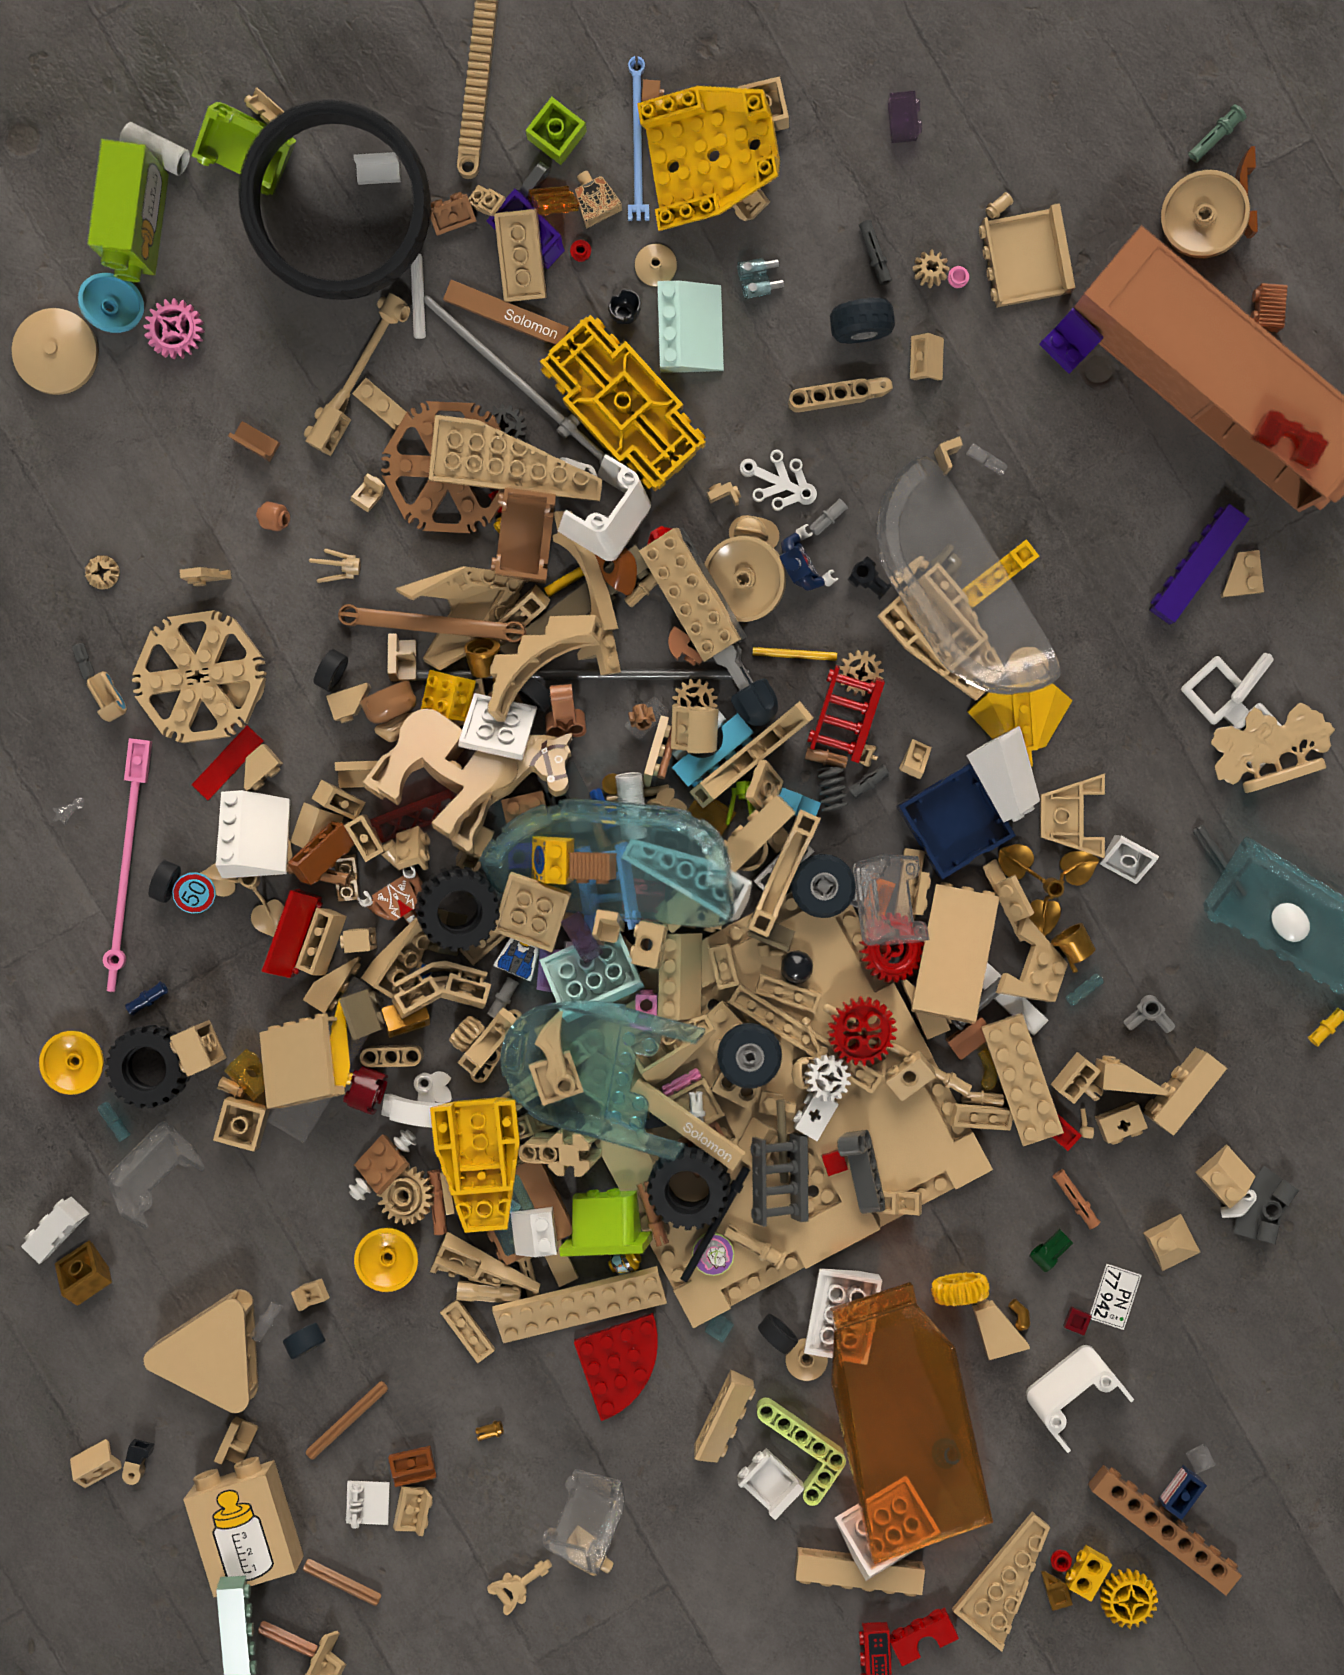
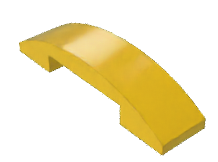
[961,539,1039,609]

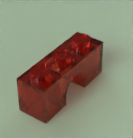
[1251,410,1329,469]

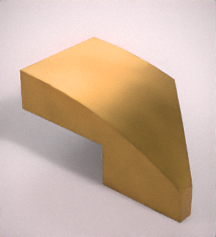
[1041,1570,1073,1611]

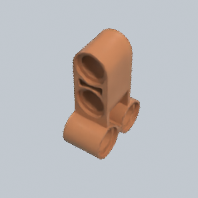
[545,684,586,738]

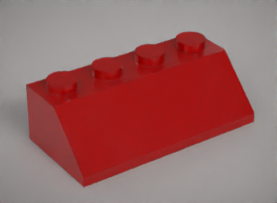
[262,889,323,978]

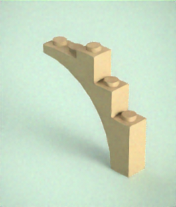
[488,615,604,722]
[690,702,813,808]

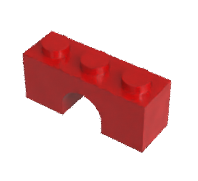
[890,1607,959,1667]

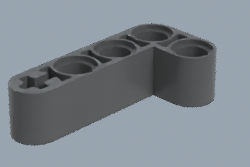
[838,1130,885,1214]

